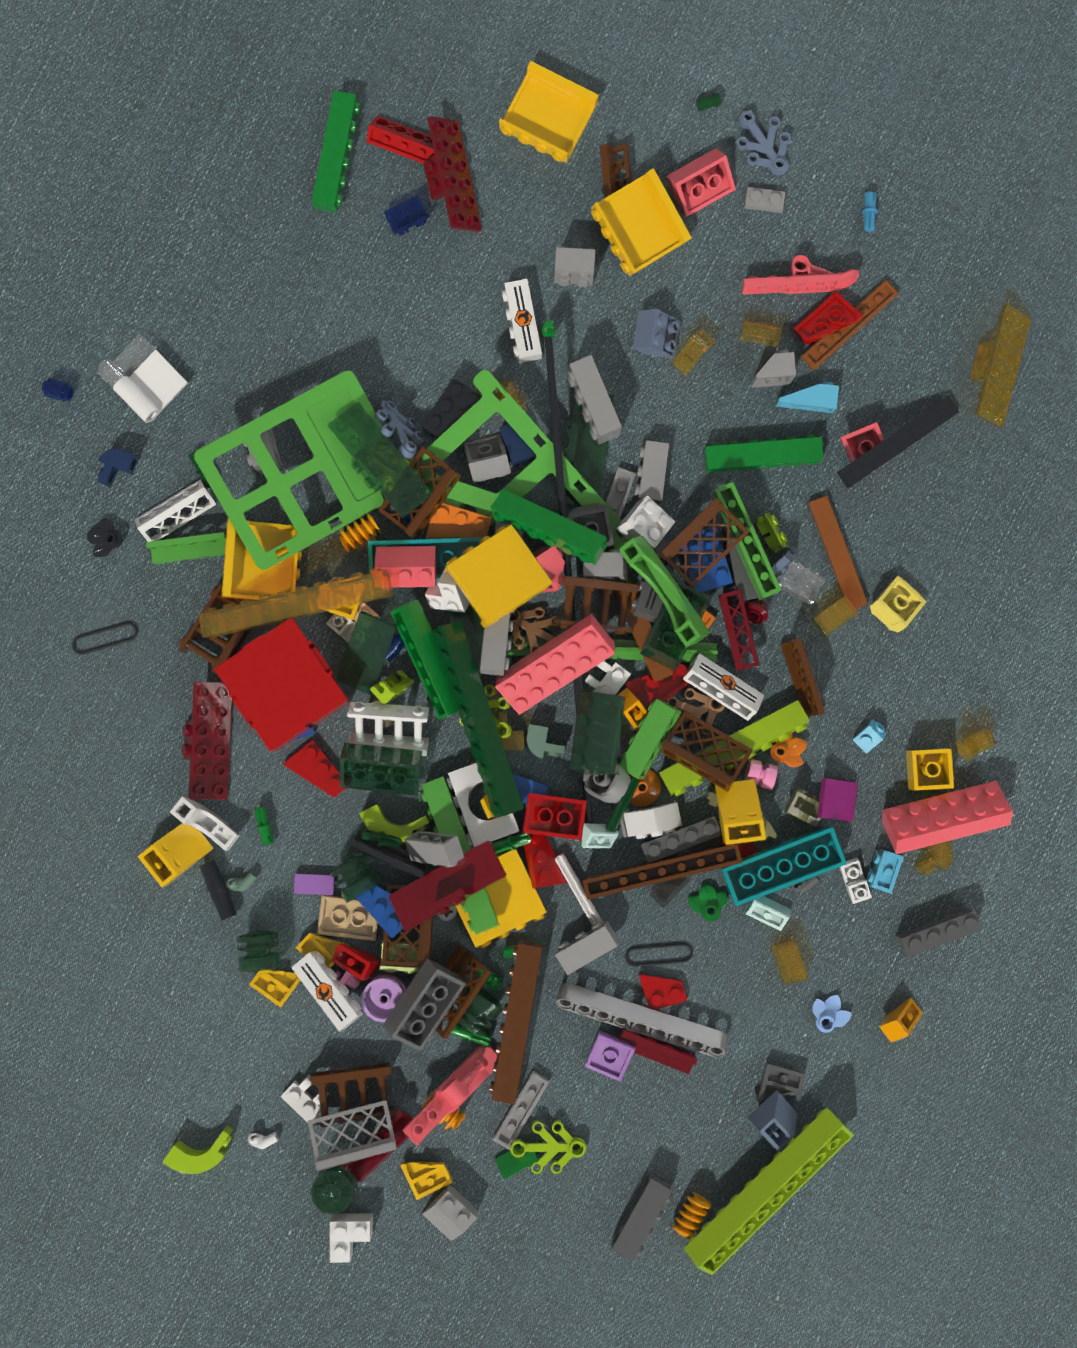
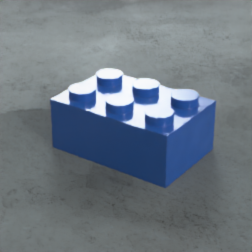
[680,527,733,596]

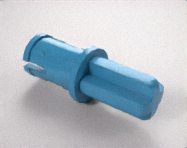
[862,192,878,232]

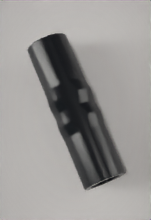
[199,860,237,921]

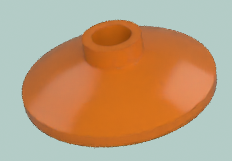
[628,770,661,807]

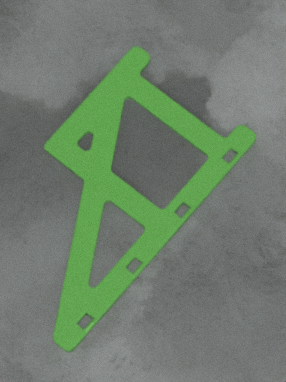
[395,370,629,550]

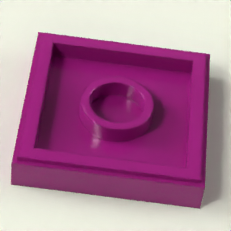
[817,778,858,822]

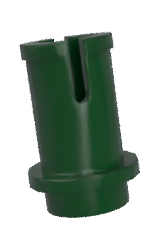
[696,92,721,112]

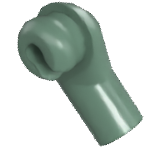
[227,872,257,891]

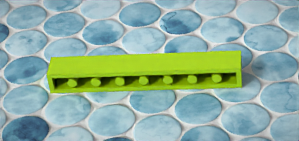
[659,700,810,797]

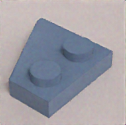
[771,549,797,578]

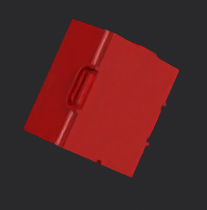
[214,617,350,752]

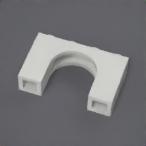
[447,763,520,847]

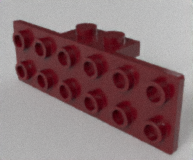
[423,116,482,232]
[181,681,232,800]
[389,840,507,931]

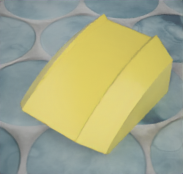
[870,576,927,632]

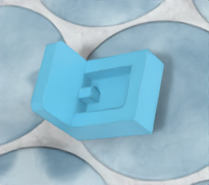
[853,719,886,754]

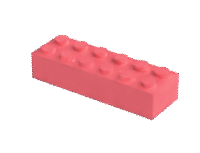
[495,614,615,715]
[882,781,1013,854]

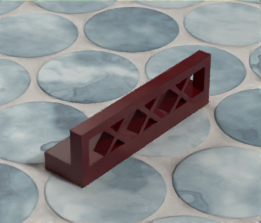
[718,589,760,671]
[618,1028,698,1074]
[341,1110,413,1182]

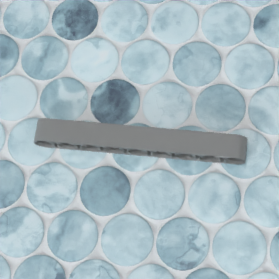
[556,983,727,1058]

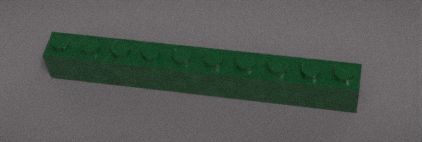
[432,621,524,818]

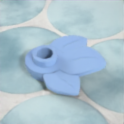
[812,995,851,1033]

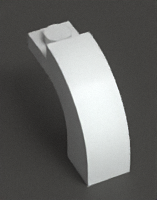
[170,796,240,851]

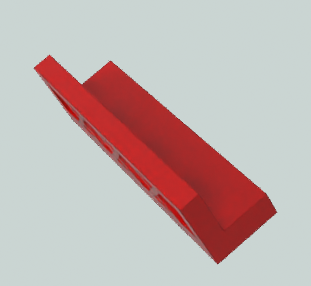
[366,115,435,164]

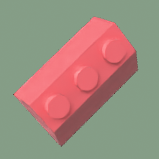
[666,148,736,217]
[375,546,437,588]

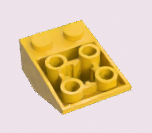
[715,779,766,845]
[137,823,214,887]

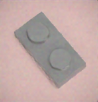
[744,187,785,213]

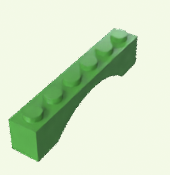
[619,536,711,647]

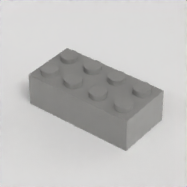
[567,355,622,445]

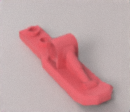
[742,255,859,295]
[402,1046,499,1145]

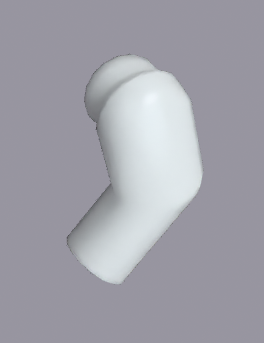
[248,1132,279,1149]

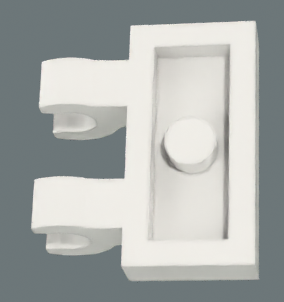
[585,661,631,705]
[281,1075,329,1123]

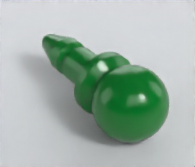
[476,970,502,990]

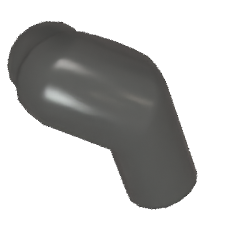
[791,876,821,892]

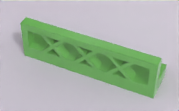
[146,532,226,564]

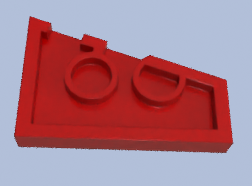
[793,291,863,345]
[624,664,689,713]
[283,740,350,798]
[521,830,568,889]

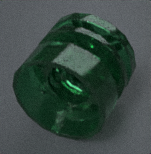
[330,853,382,903]
[236,930,281,972]
[454,987,504,1037]
[311,1164,357,1214]

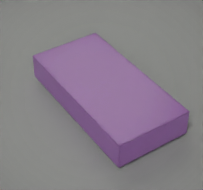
[294,873,335,895]

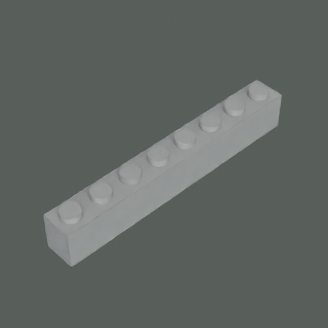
[480,521,523,676]

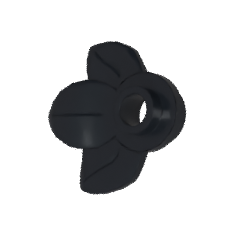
[86,519,123,557]

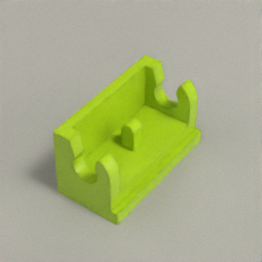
[370,670,415,705]

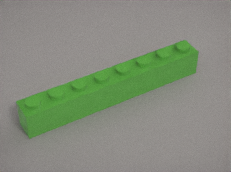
[420,777,500,935]

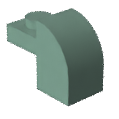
[527,724,565,758]

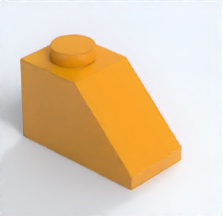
[612,688,648,733]
[879,998,923,1042]

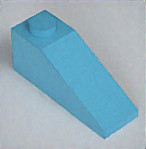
[776,382,839,413]

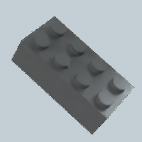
[382,958,466,1051]

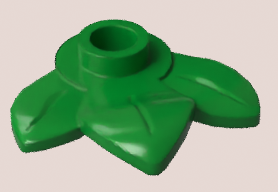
[688,882,728,922]

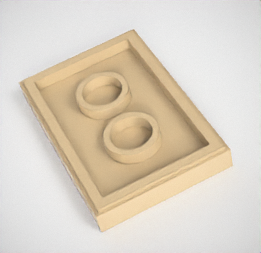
[317,895,378,941]

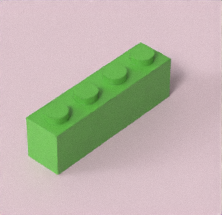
[619,699,682,779]

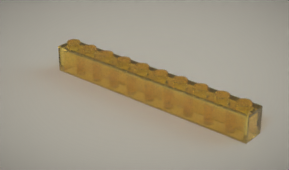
[198,568,393,638]

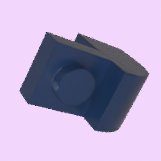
[98,449,139,488]

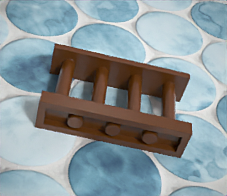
[554,576,639,635]
[178,584,263,675]
[311,1062,395,1127]

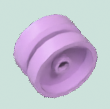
[361,973,407,1022]

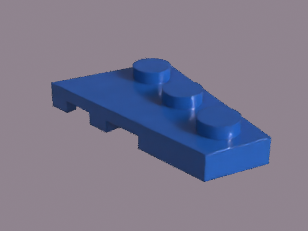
[352,881,403,938]

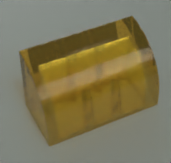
[739,319,782,347]
[814,595,859,636]
[770,938,809,984]

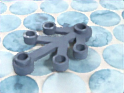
[736,111,791,176]
[374,401,425,459]

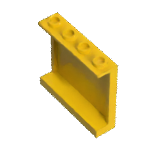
[499,61,599,163]
[591,168,692,276]
[221,517,302,603]
[445,524,552,629]
[455,848,547,948]

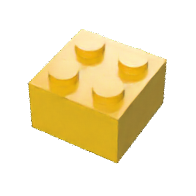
[906,749,954,790]

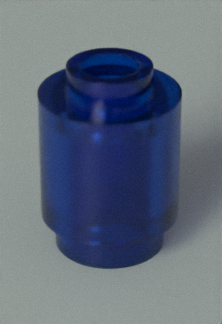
[42,378,74,402]
[378,632,405,661]

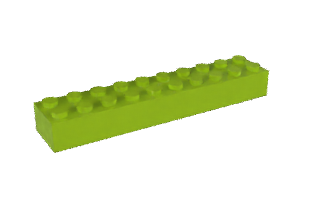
[684,1108,854,1275]

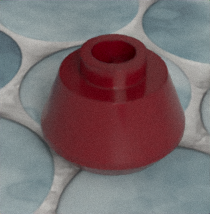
[745,599,769,624]

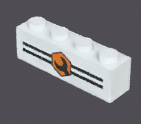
[502,279,542,363]
[683,653,765,721]
[291,951,363,1032]

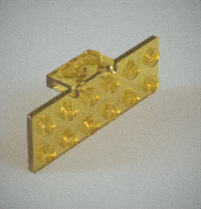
[970,304,1031,428]

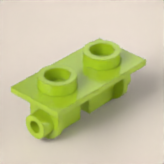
[756,513,788,553]

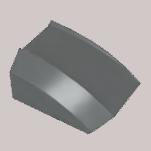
[568,503,615,552]

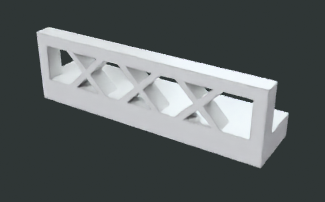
[135,479,216,542]

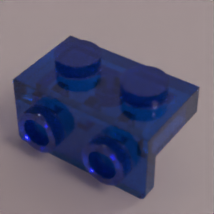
[383,195,429,236]

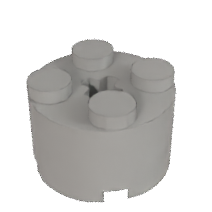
[583,758,631,803]

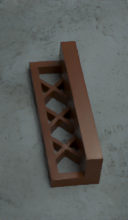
[600,143,632,198]

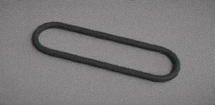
[72,622,138,655]
[625,943,693,967]

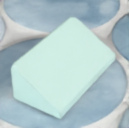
[582,823,619,848]
[746,896,791,931]

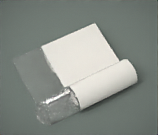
[97,333,188,423]

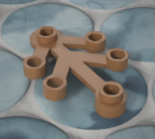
[510,607,561,653]
[666,688,725,742]

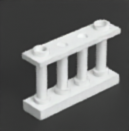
[347,702,429,756]

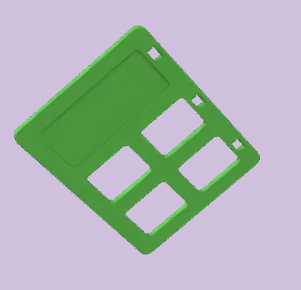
[194,371,413,570]

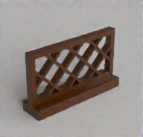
[378,447,462,539]
[659,497,750,587]
[780,637,825,717]
[660,711,753,792]
[382,885,433,967]
[435,945,491,1039]

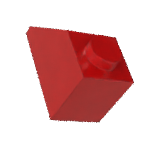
[331,943,381,981]

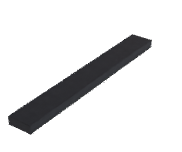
[837,396,959,489]

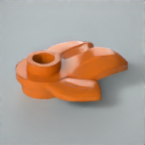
[770,733,808,767]

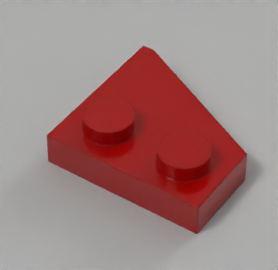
[638,973,687,1010]

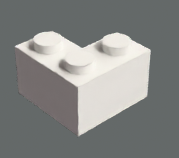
[425,570,470,613]
[624,802,682,839]
[330,1213,373,1263]

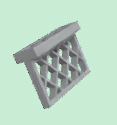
[308,1100,397,1171]

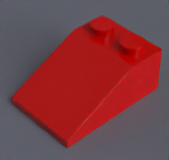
[523,793,587,840]

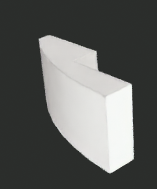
[326,614,370,650]
[839,858,872,904]

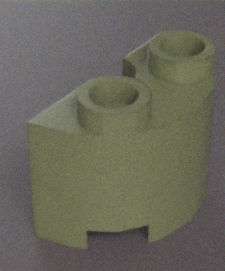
[785,787,821,827]

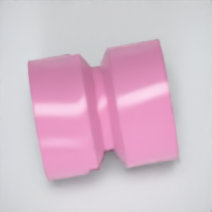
[744,759,778,790]

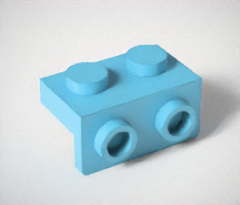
[867,849,904,894]

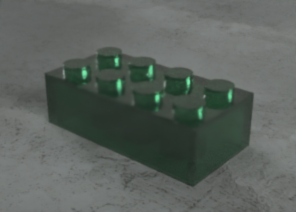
[640,580,712,671]
[340,742,423,796]

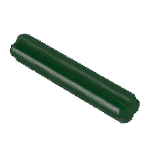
[606,777,639,833]

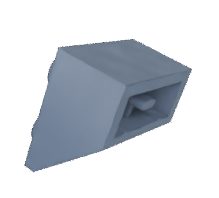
[633,309,680,359]
[748,1090,798,1152]

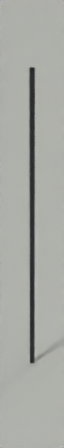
[544,336,593,824]

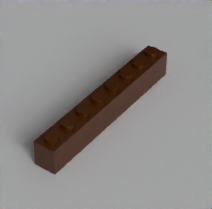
[582,843,742,900]
[489,940,544,1105]

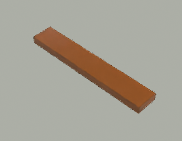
[801,280,899,371]
[808,496,868,611]
[613,576,673,683]

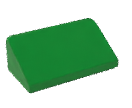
[495,1139,539,1180]

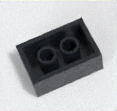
[421,378,482,451]

